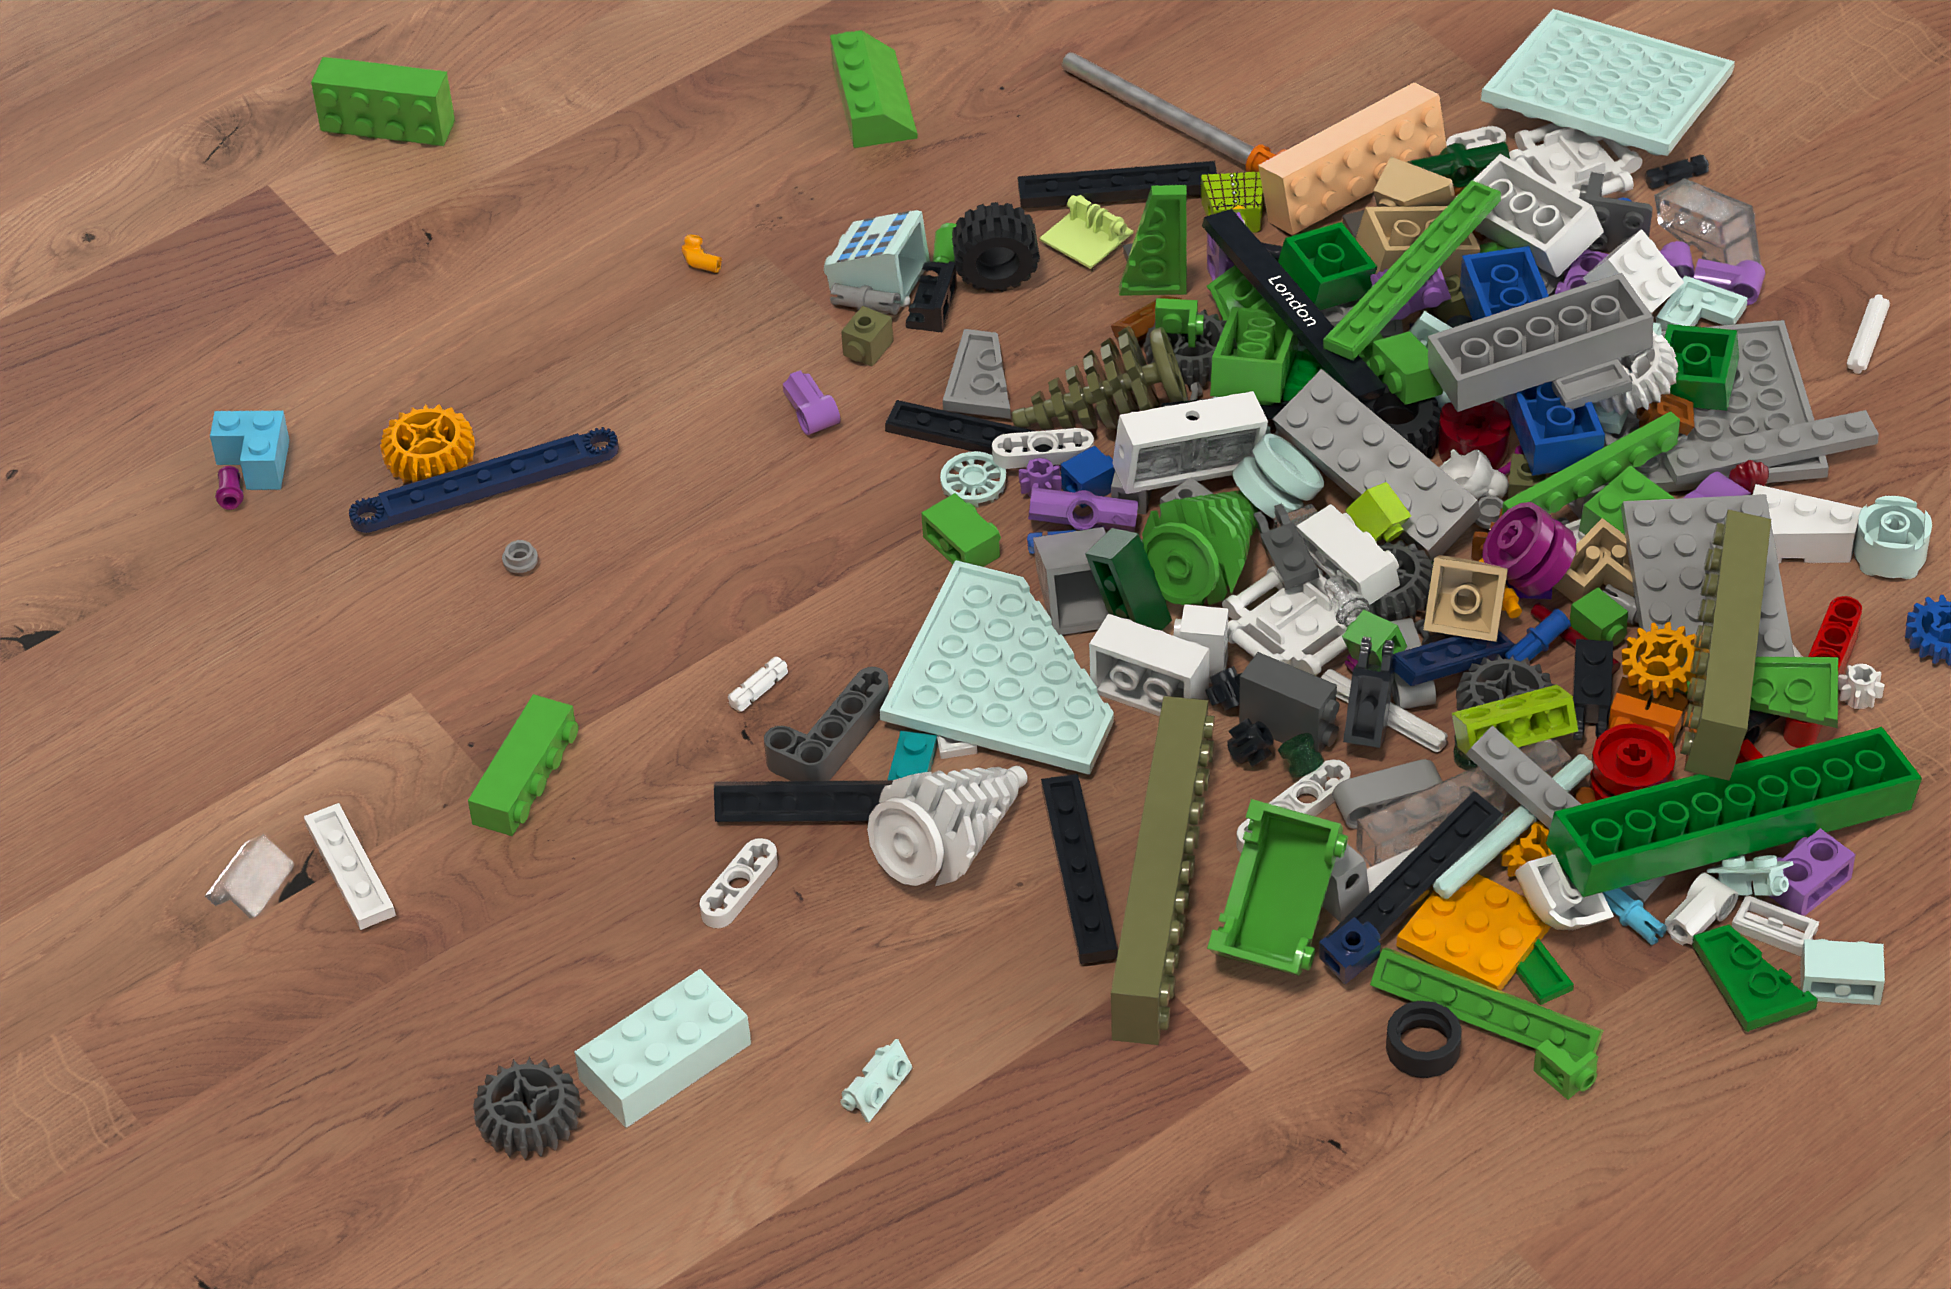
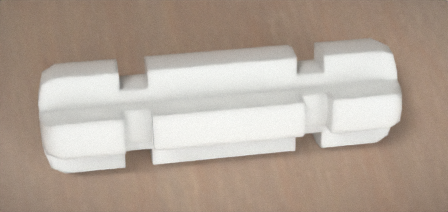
[728,657,788,712]

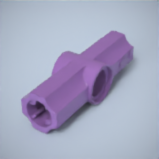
[1028,487,1138,532]

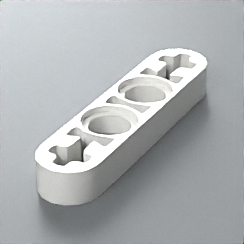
[1236,759,1351,853]

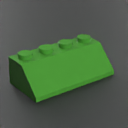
[830,30,918,148]

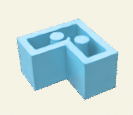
[210,411,290,490]

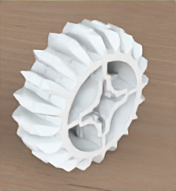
[1594,331,1678,415]

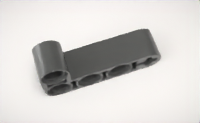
[764,667,889,781]

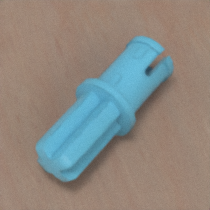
[1603,888,1667,945]

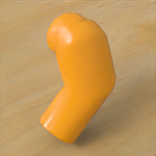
[681,234,722,273]

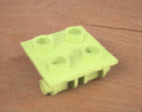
[1039,195,1134,269]

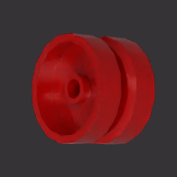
[1589,723,1676,801]

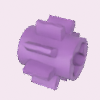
[1019,458,1062,498]

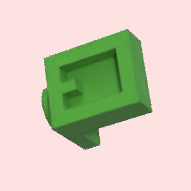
[1155,298,1204,348]
[1534,1039,1598,1100]

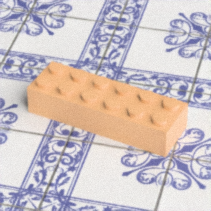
[1258,83,1447,235]

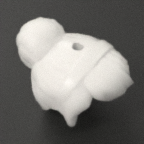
[1439,449,1509,500]

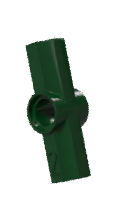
[1407,142,1511,188]

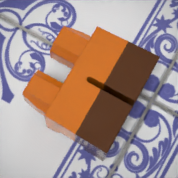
[1608,677,1690,747]

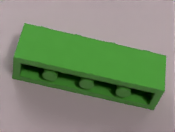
[468,694,578,836]

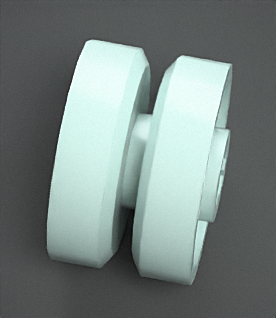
[1232,433,1324,522]

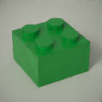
[1278,222,1377,311]
[1664,324,1739,411]

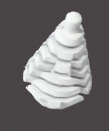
[867,766,1028,886]

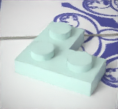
[1656,276,1748,331]

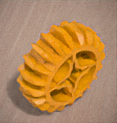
[380,404,475,483]

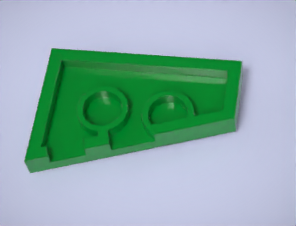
[1692,924,1818,1032]

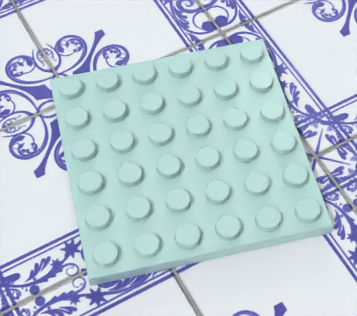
[1481,9,1735,156]

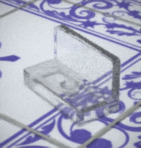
[205,834,294,918]

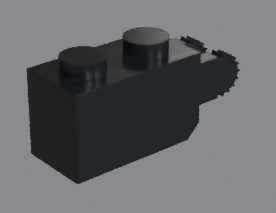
[1343,636,1395,748]
[1572,639,1614,740]

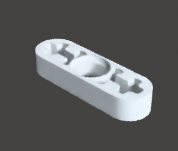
[992,428,1094,469]
[700,838,778,928]

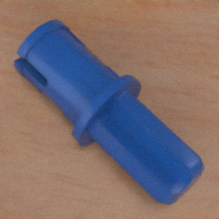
[1505,609,1571,662]

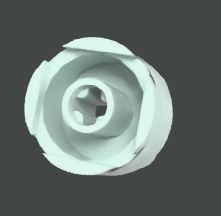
[1854,496,1932,579]

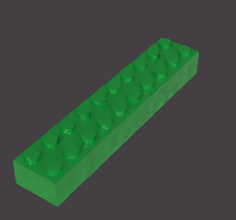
[1546,727,1922,897]

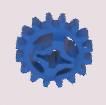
[1905,595,1951,666]

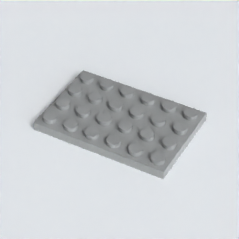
[1621,494,1795,702]

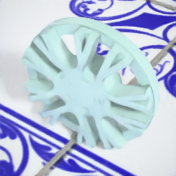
[940,452,1006,507]

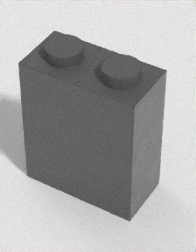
[1239,652,1340,758]

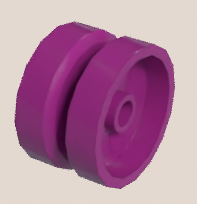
[1482,502,1577,596]

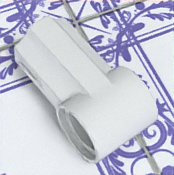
[1665,872,1738,946]

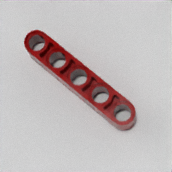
[1783,596,1863,748]

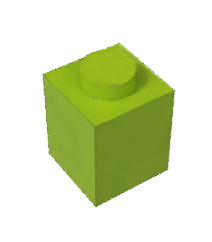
[1345,482,1412,543]

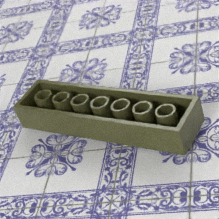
[1680,509,1772,780]

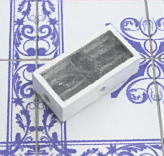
[1112,391,1268,494]

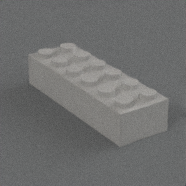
[1428,273,1653,412]
[1273,369,1481,564]

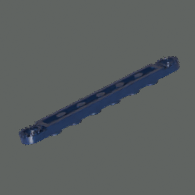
[349,427,619,533]

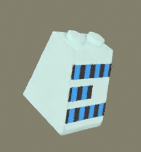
[824,210,930,306]

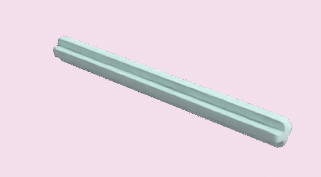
[1433,754,1593,899]

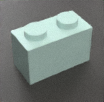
[1800,939,1885,1005]

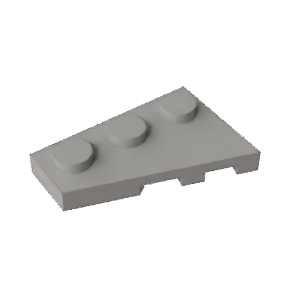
[942,329,1011,419]

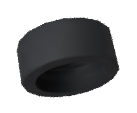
[1386,1001,1462,1078]

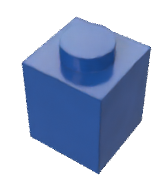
[1061,446,1115,508]

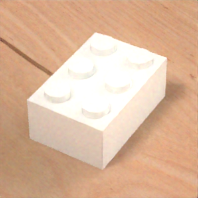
[1089,614,1209,716]

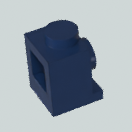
[1319,917,1381,984]

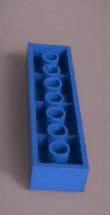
[1460,246,1605,476]

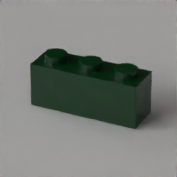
[1085,528,1172,631]

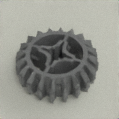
[1144,309,1237,389]
[1338,540,1433,621]
[1456,654,1555,711]
[473,1057,581,1159]

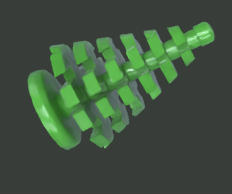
[1142,490,1260,606]

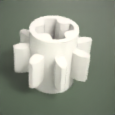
[1838,664,1885,709]

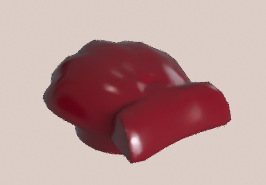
[1729,460,1769,495]

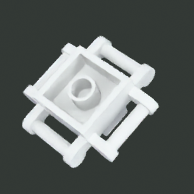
[1509,123,1643,198]
[1222,566,1366,676]

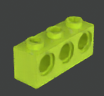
[1452,684,1578,754]

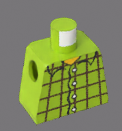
[1201,172,1264,233]

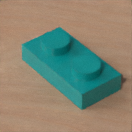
[887,731,937,780]

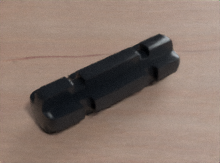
[1645,154,1709,189]

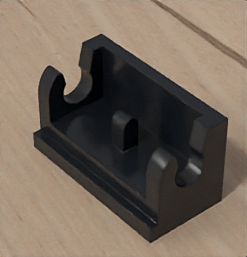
[906,261,957,333]

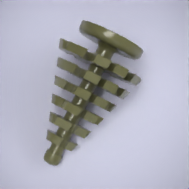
[1011,326,1188,430]

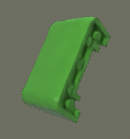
[1207,799,1348,976]

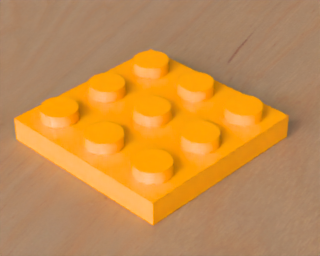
[1396,874,1551,991]

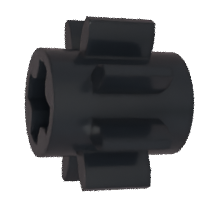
[1205,666,1243,711]
[1227,718,1274,767]

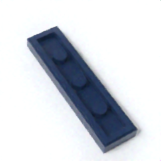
[1392,630,1515,686]

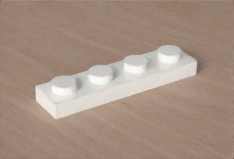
[304,803,396,930]

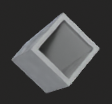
[1033,527,1109,635]

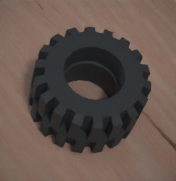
[952,202,1040,292]
[1362,382,1440,458]

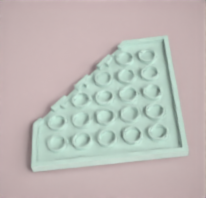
[880,560,1114,775]

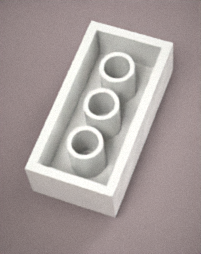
[1454,154,1604,277]

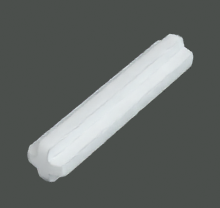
[1847,294,1890,374]

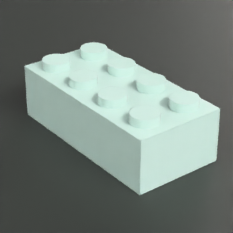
[575,969,751,1128]

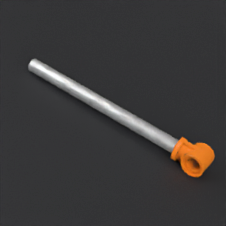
[1062,52,1287,172]

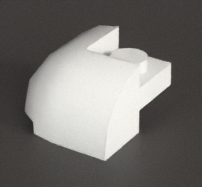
[1515,854,1614,930]

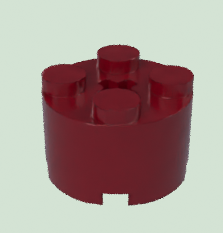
[1438,400,1511,470]

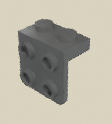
[1579,172,1653,253]

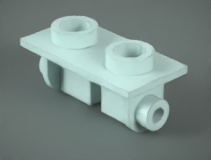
[1707,855,1793,896]
[840,1039,913,1122]

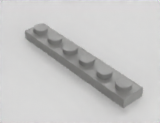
[1664,410,1879,486]
[1466,725,1665,903]

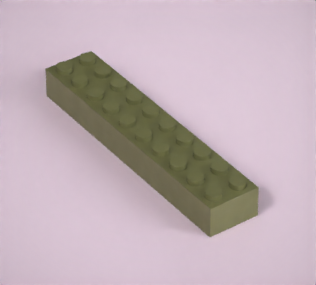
[1111,696,1215,1045]

